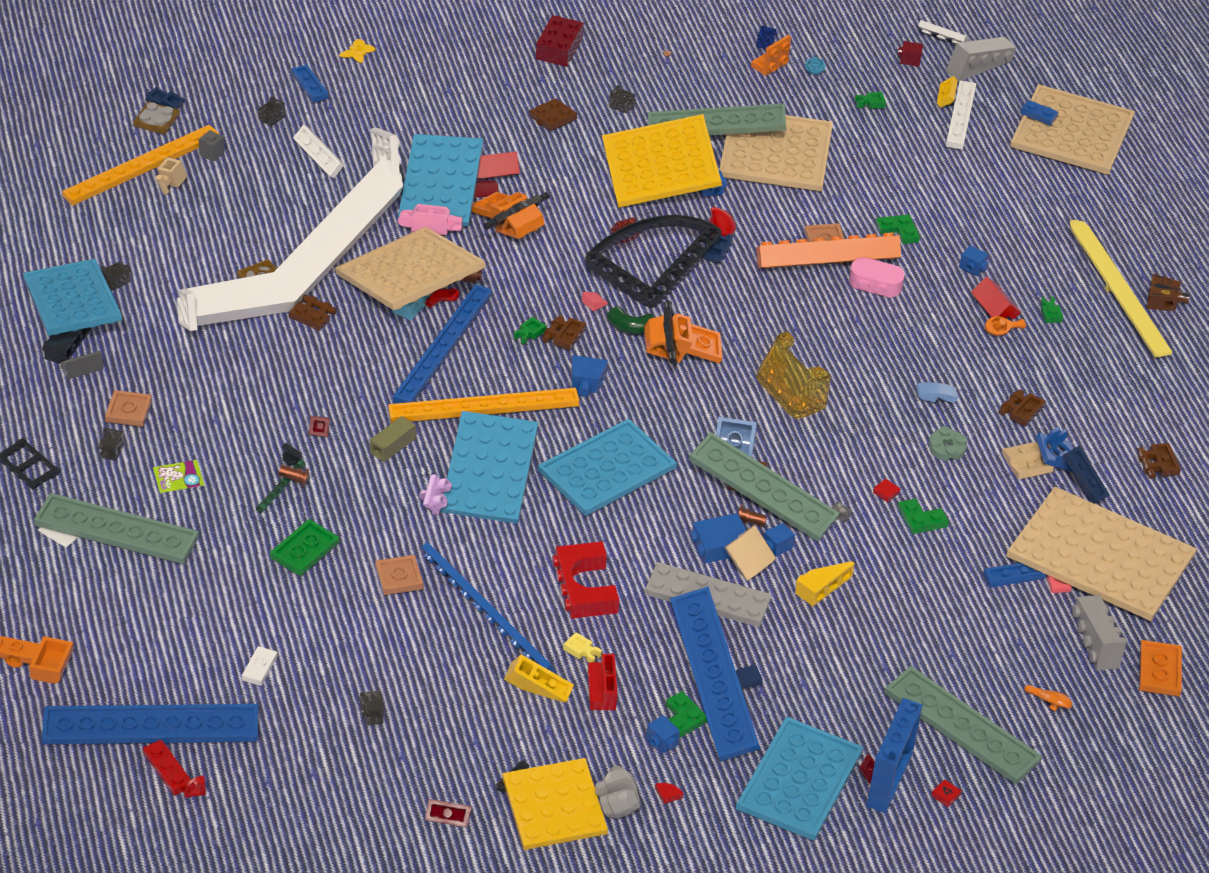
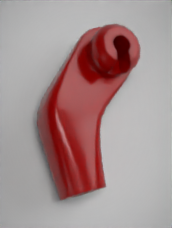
[425,288,459,308]

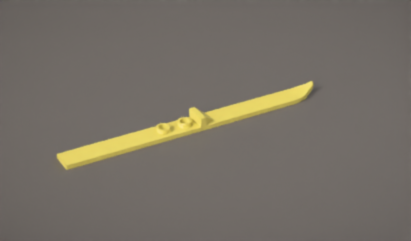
[1070,220,1172,358]

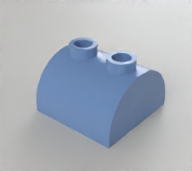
[716,417,757,457]

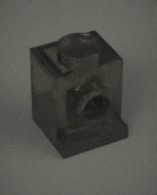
[609,85,637,114]
[258,96,285,127]
[101,262,131,291]
[99,428,124,461]
[360,691,384,725]

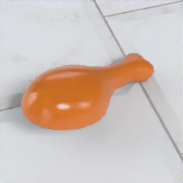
[985,316,1026,336]
[1024,685,1072,711]

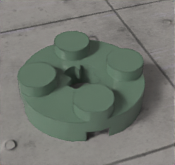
[928,426,967,461]

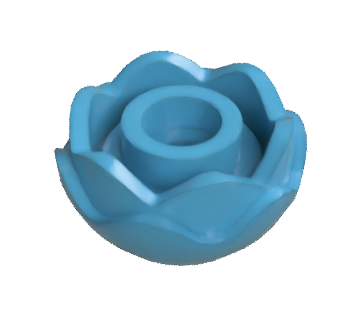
[805,57,826,75]

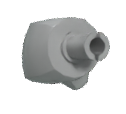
[595,766,641,818]

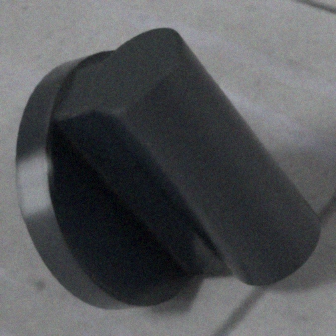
[282,443,302,465]

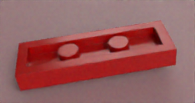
[142,740,191,796]

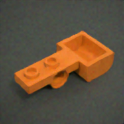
[0,636,74,683]

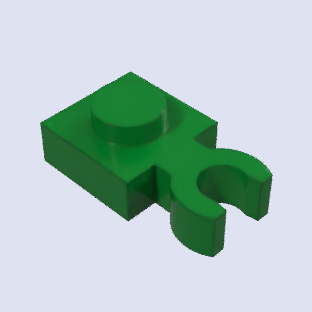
[854,92,886,109]
[1040,297,1063,323]
[514,317,546,344]

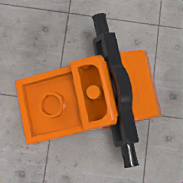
[472,192,550,239]
[644,300,723,364]

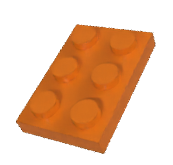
[1139,640,1182,696]

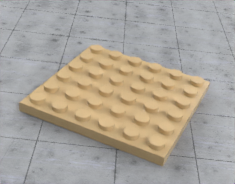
[1010,84,1135,175]
[719,115,833,191]
[335,226,486,310]

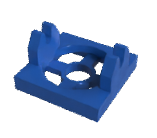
[1036,427,1073,472]

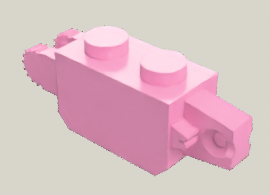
[398,204,463,235]

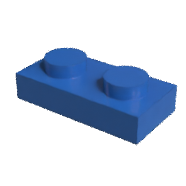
[1020,100,1059,126]

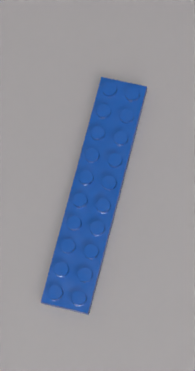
[670,586,760,762]
[42,704,258,744]

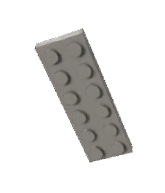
[645,562,772,627]

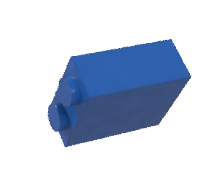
[690,513,746,563]

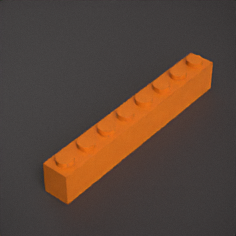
[756,233,901,269]

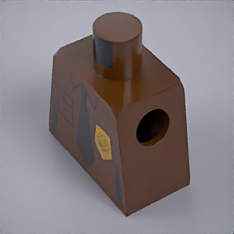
[1146,273,1190,311]

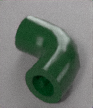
[606,306,655,335]

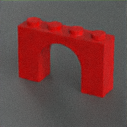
[552,541,620,619]

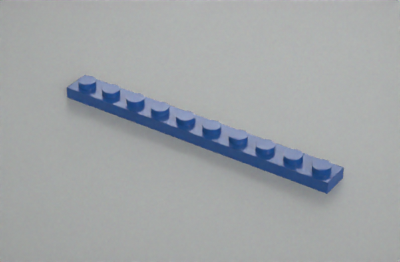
[393,284,492,404]
[422,542,557,674]

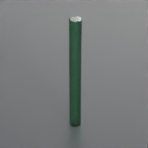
[256,460,306,513]

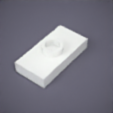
[242,646,277,686]

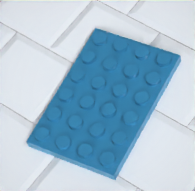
[398,134,484,226]
[23,259,122,336]
[440,411,538,524]
[538,419,677,516]
[736,716,864,841]

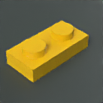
[937,76,958,108]

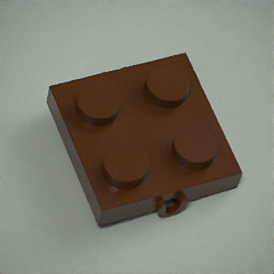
[529,98,577,131]

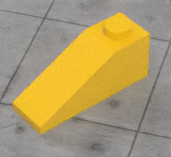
[795,561,855,606]
[504,654,574,703]

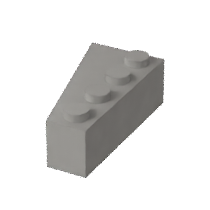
[946,37,1017,82]
[1072,595,1127,671]

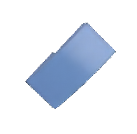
[916,382,958,403]

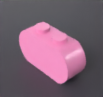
[849,257,904,298]

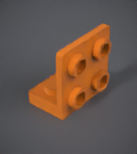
[751,35,791,76]

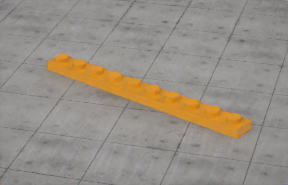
[62,125,219,206]
[388,388,579,423]

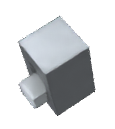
[832,502,852,523]

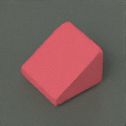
[582,292,608,312]

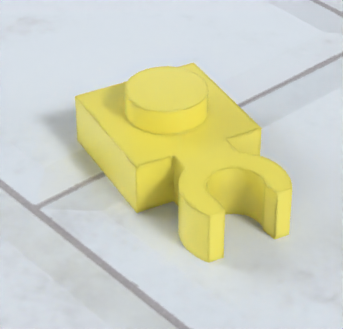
[563,632,602,662]

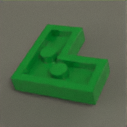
[875,214,920,244]
[897,498,949,534]
[665,691,708,738]

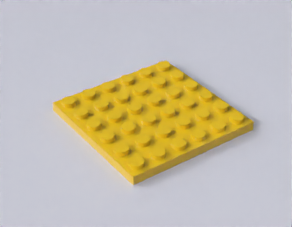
[602,114,722,208]

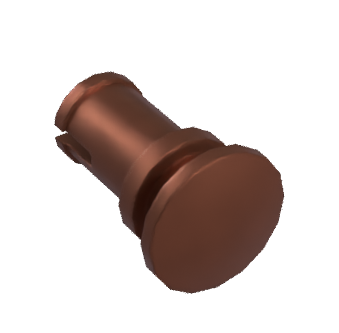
[278,464,309,487]
[737,504,767,527]

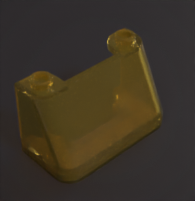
[756,331,831,419]

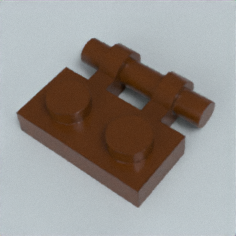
[289,294,337,331]
[542,315,586,350]
[999,389,1046,426]
[1137,443,1181,479]

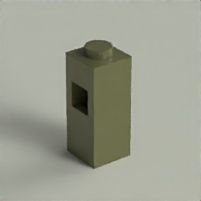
[370,416,416,462]

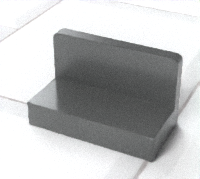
[60,351,103,380]

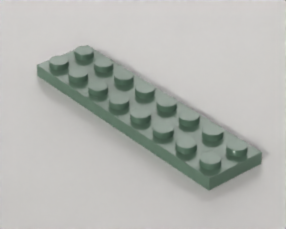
[648,103,786,136]
[688,432,840,542]
[34,493,199,564]
[884,666,1042,784]

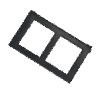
[0,438,61,490]

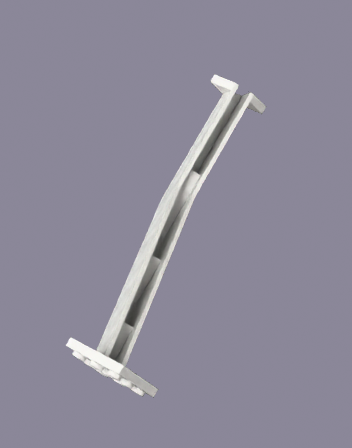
[177,128,403,331]

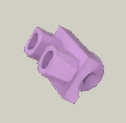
[419,474,452,515]

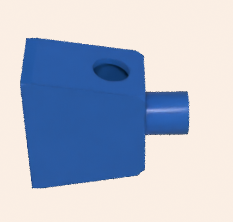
[571,355,608,396]

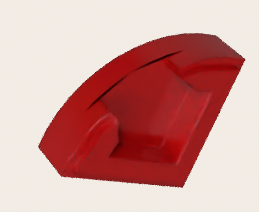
[183,775,206,798]
[655,783,684,804]

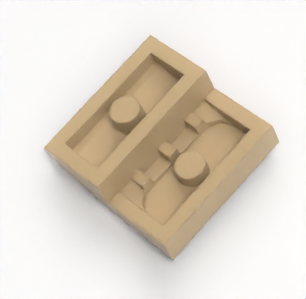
[1002,442,1053,479]
[724,525,776,581]

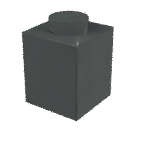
[199,130,224,162]

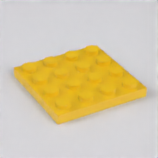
[502,758,608,850]

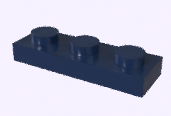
[1063,445,1110,504]

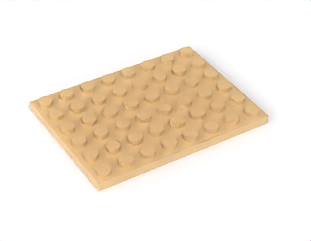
[1006,487,1197,621]

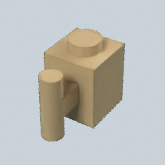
[156,157,187,195]

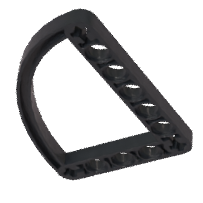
[584,215,721,308]

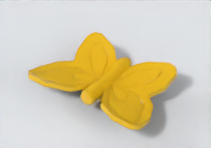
[339,39,375,63]

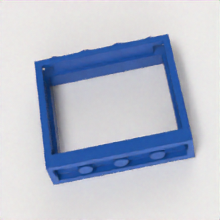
[866,698,923,814]

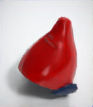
[708,207,736,238]

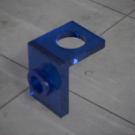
[755,25,778,50]

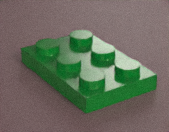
[270,519,340,576]

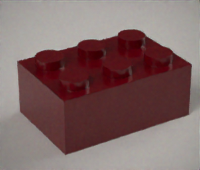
[536,15,584,67]

